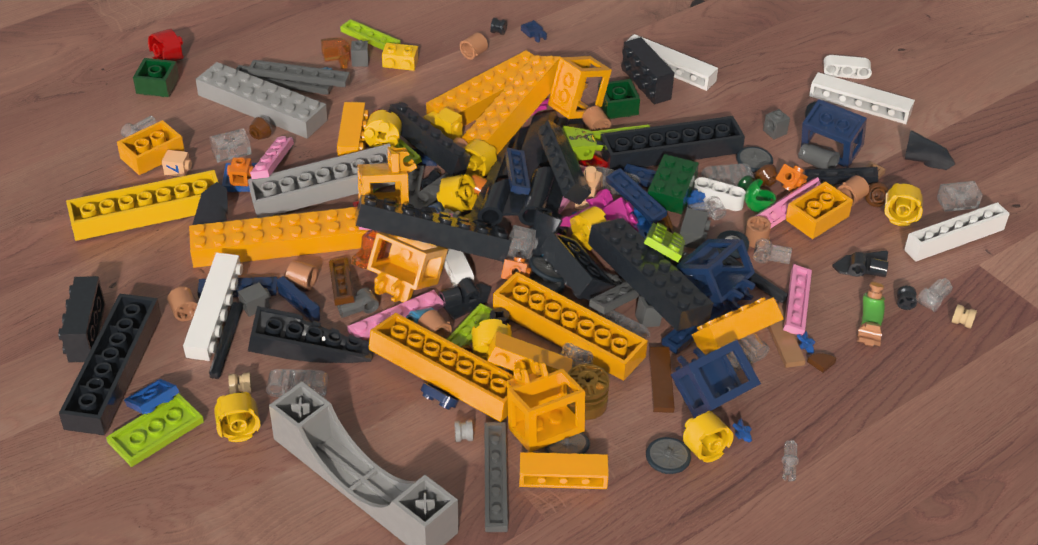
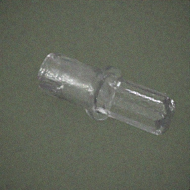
[781,440,799,481]

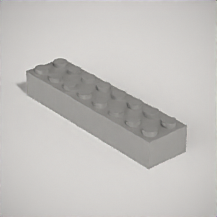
[196,62,327,139]
[248,144,395,218]

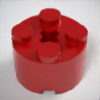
[148,28,184,61]

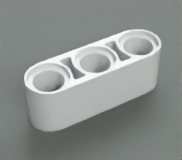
[824,55,872,79]
[694,177,746,211]
[443,248,474,286]

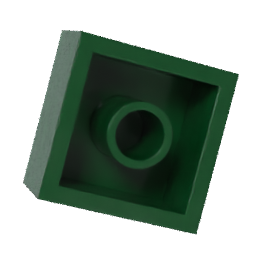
[133,58,179,97]
[597,79,640,119]

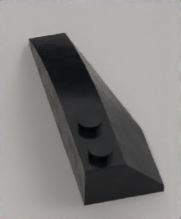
[248,306,373,363]

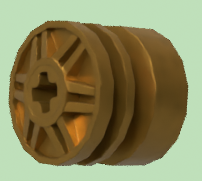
[567,364,610,420]

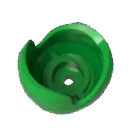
[745,179,776,213]

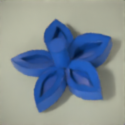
[797,331,815,354]
[732,418,752,442]

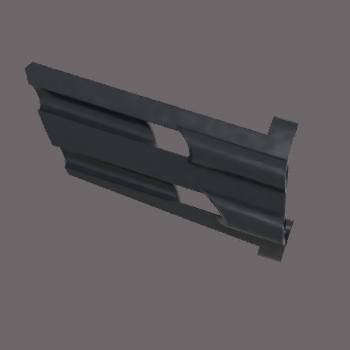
[463,110,585,236]

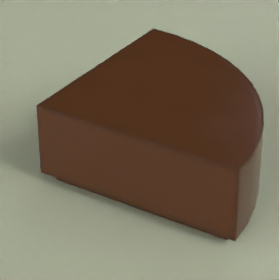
[807,353,837,373]

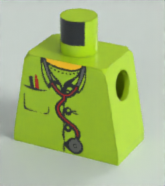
[563,126,603,160]

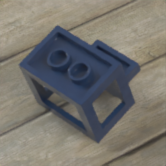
[801,99,867,168]
[675,239,755,314]
[671,339,761,418]

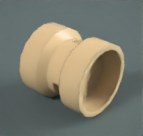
[952,304,977,329]
[228,372,252,394]

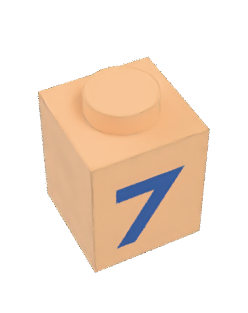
[162,150,192,177]

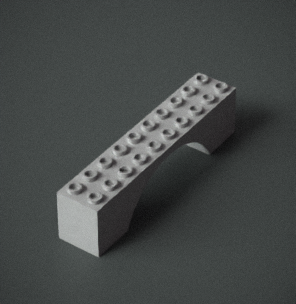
[269,381,458,545]

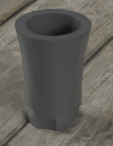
[798,143,840,169]

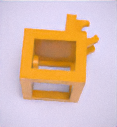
[548,56,612,119]
[357,147,417,205]
[367,232,448,303]
[506,361,585,452]

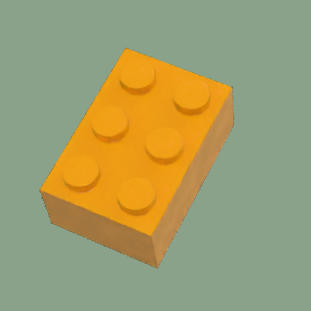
[117,120,185,175]
[785,181,853,239]

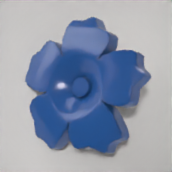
[687,189,706,210]

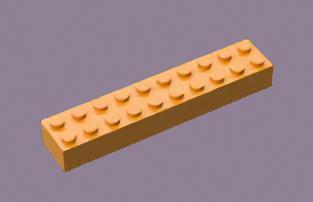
[189,207,383,268]

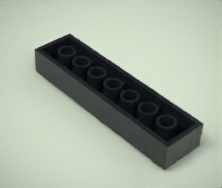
[600,116,745,172]
[355,193,511,262]
[588,218,714,331]
[59,293,161,436]

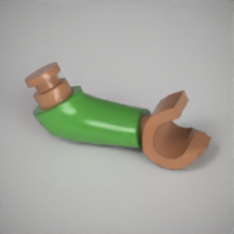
[857,282,885,347]

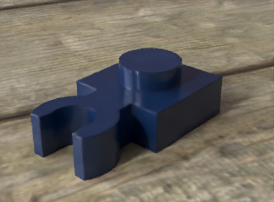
[521,20,547,43]

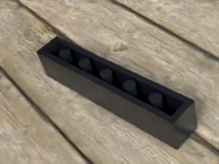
[388,102,471,176]
[537,120,591,205]

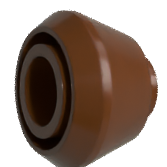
[249,117,272,140]
[754,164,777,187]
[865,183,889,207]

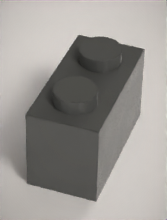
[680,208,711,249]

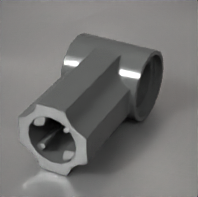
[337,288,379,318]

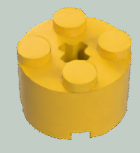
[364,110,402,148]
[464,139,497,177]
[437,175,477,212]
[885,183,923,226]
[570,206,610,251]
[471,319,512,361]
[214,392,260,442]
[683,411,733,463]

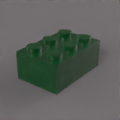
[648,154,699,214]

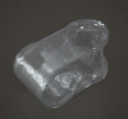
[559,343,593,368]

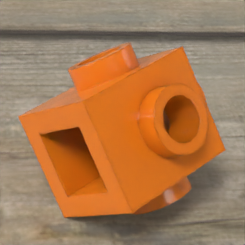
[227,157,254,186]
[776,164,808,192]
[501,256,531,280]

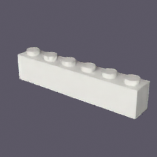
[627,34,718,91]
[809,72,915,124]
[904,202,1010,262]
[183,253,243,361]

